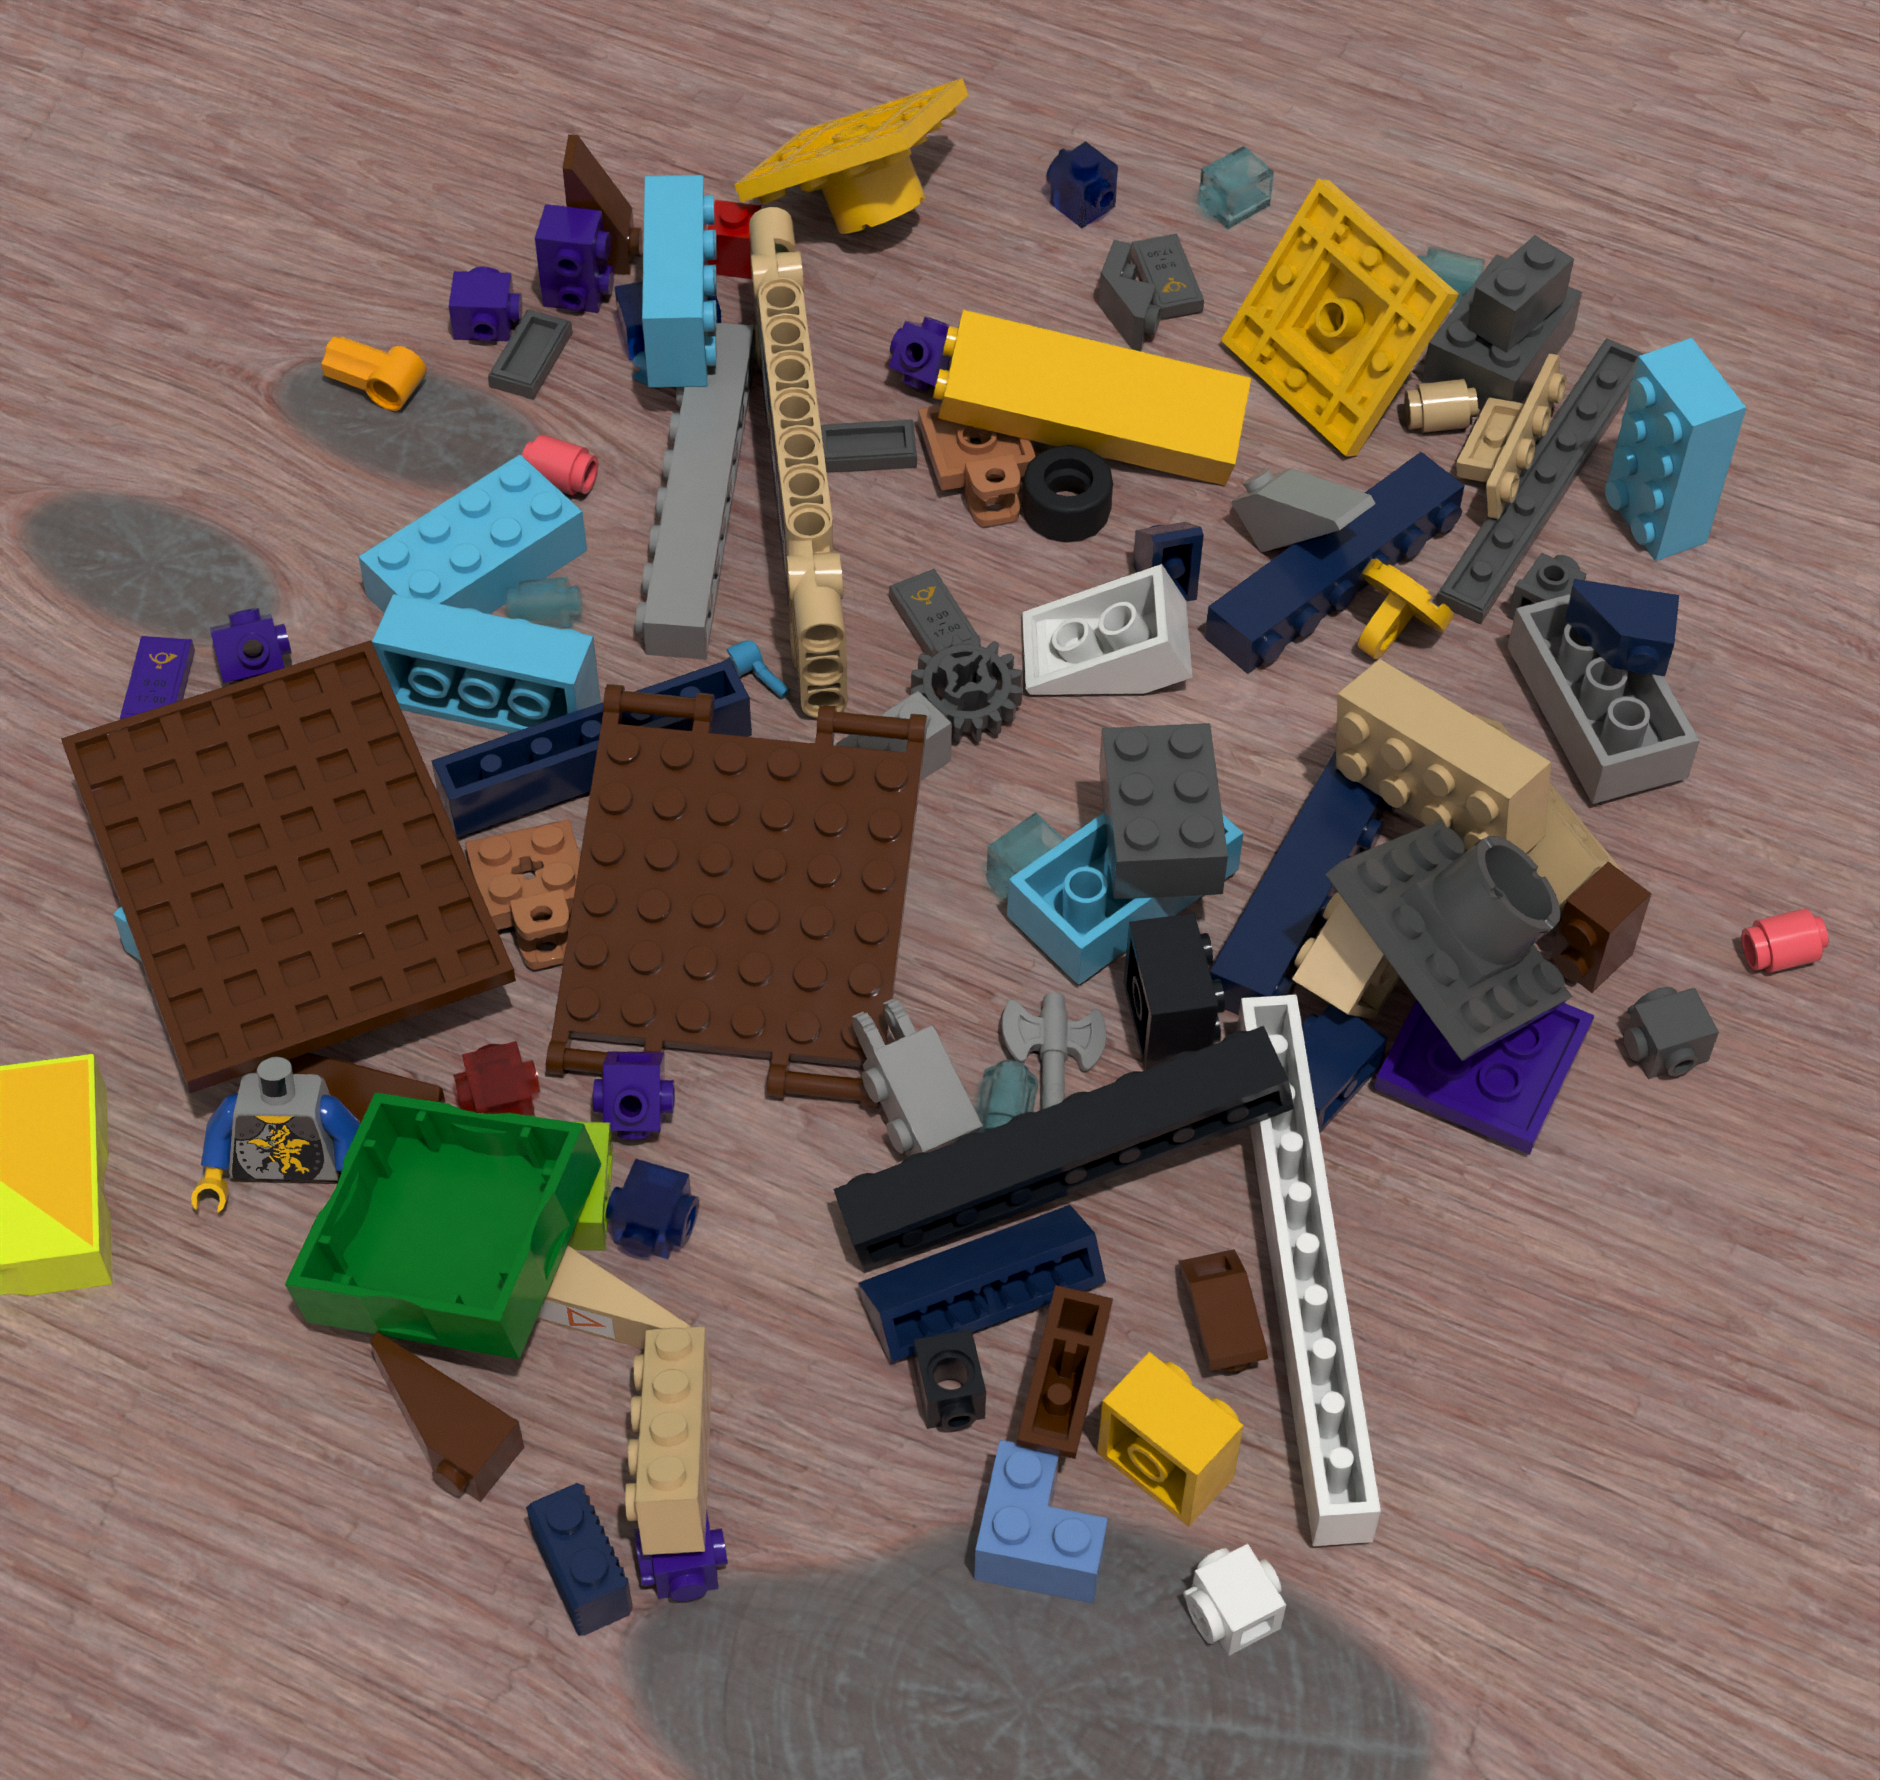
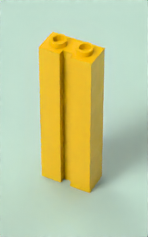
[933,310,1251,486]

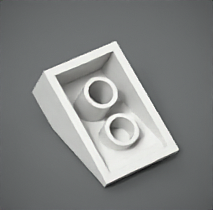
[1022,564,1193,695]

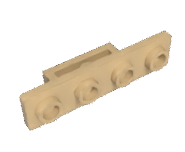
[1456,353,1567,519]

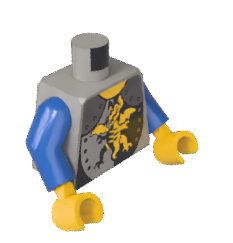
[191,1057,360,1213]

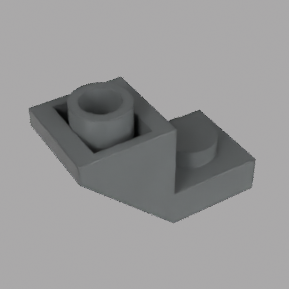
[1099,240,1162,352]

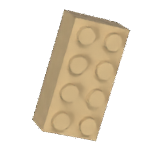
[1336,659,1551,853]

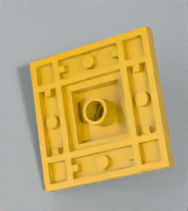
[734,78,969,234]
[1221,179,1460,456]

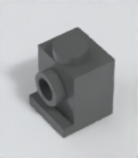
[1508,553,1587,620]

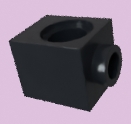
[914,1329,986,1430]

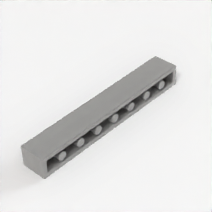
[635,323,756,659]

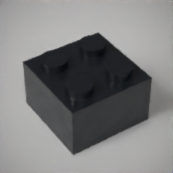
[1123,913,1225,1071]

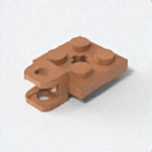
[918,405,1036,527]
[465,819,580,970]

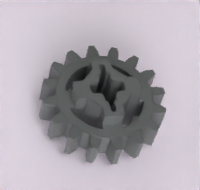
[911,635,1023,742]

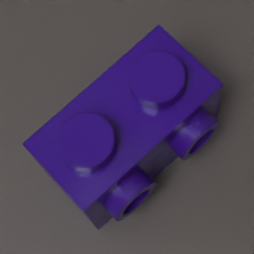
[535,204,614,313]

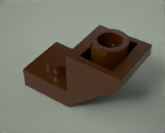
[1179,1249,1268,1371]

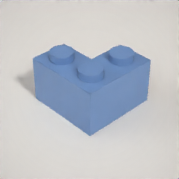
[974,1440,1108,1604]

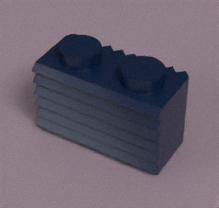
[526,1483,633,1636]

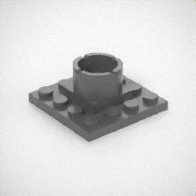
[1325,820,1572,1061]

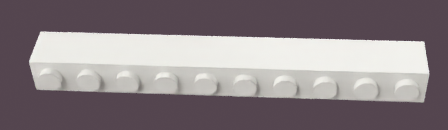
[1236,995,1381,1546]

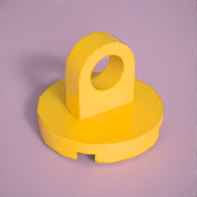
[1358,558,1454,659]

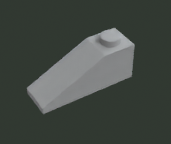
[1231,468,1376,553]

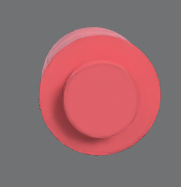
[522,434,598,495]
[1741,908,1829,973]

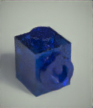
[1046,141,1118,228]
[606,1158,700,1259]

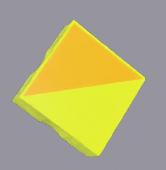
[0,1054,113,1296]

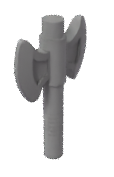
[1001,992,1106,1110]

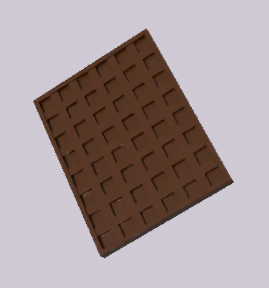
[61,640,516,1093]

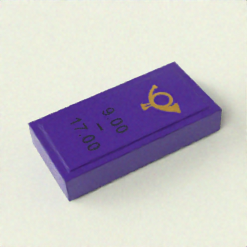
[120,636,195,720]

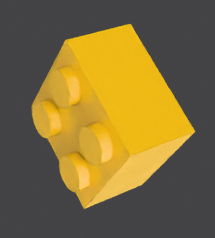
[1097,1352,1244,1527]

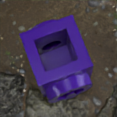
[448,266,523,341]
[634,1513,728,1601]

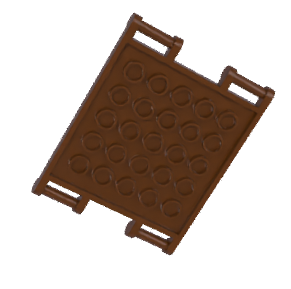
[546,684,927,1108]

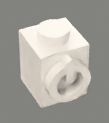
[1183,1544,1286,1656]

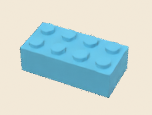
[642,175,717,388]
[1605,338,1747,561]
[358,454,587,614]
[372,594,601,733]
[1007,813,1243,985]

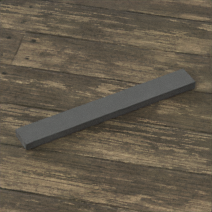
[1435,338,1644,624]

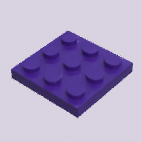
[1374,999,1595,1154]

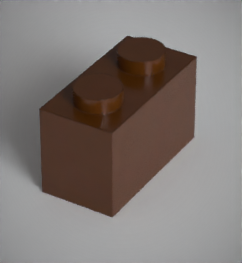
[1550,862,1652,993]

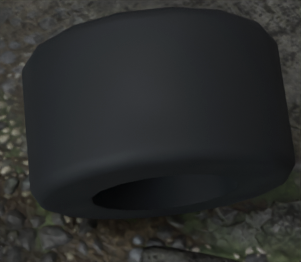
[1022,445,1113,542]

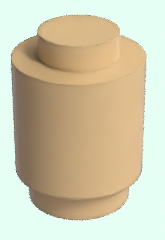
[1404,379,1478,433]

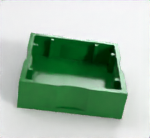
[285,1092,602,1360]

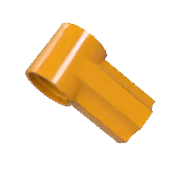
[321,336,427,411]

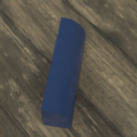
[858,1205,1106,1362]

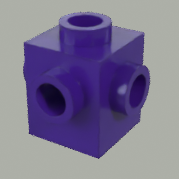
[888,316,951,391]
[210,608,292,683]
[593,1051,675,1139]

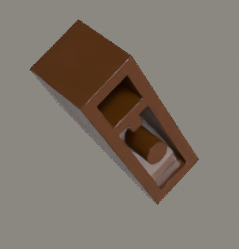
[562,135,642,275]
[1016,1285,1113,1459]
[370,1331,524,1502]

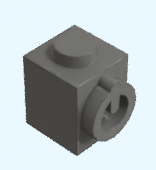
[1624,987,1719,1079]

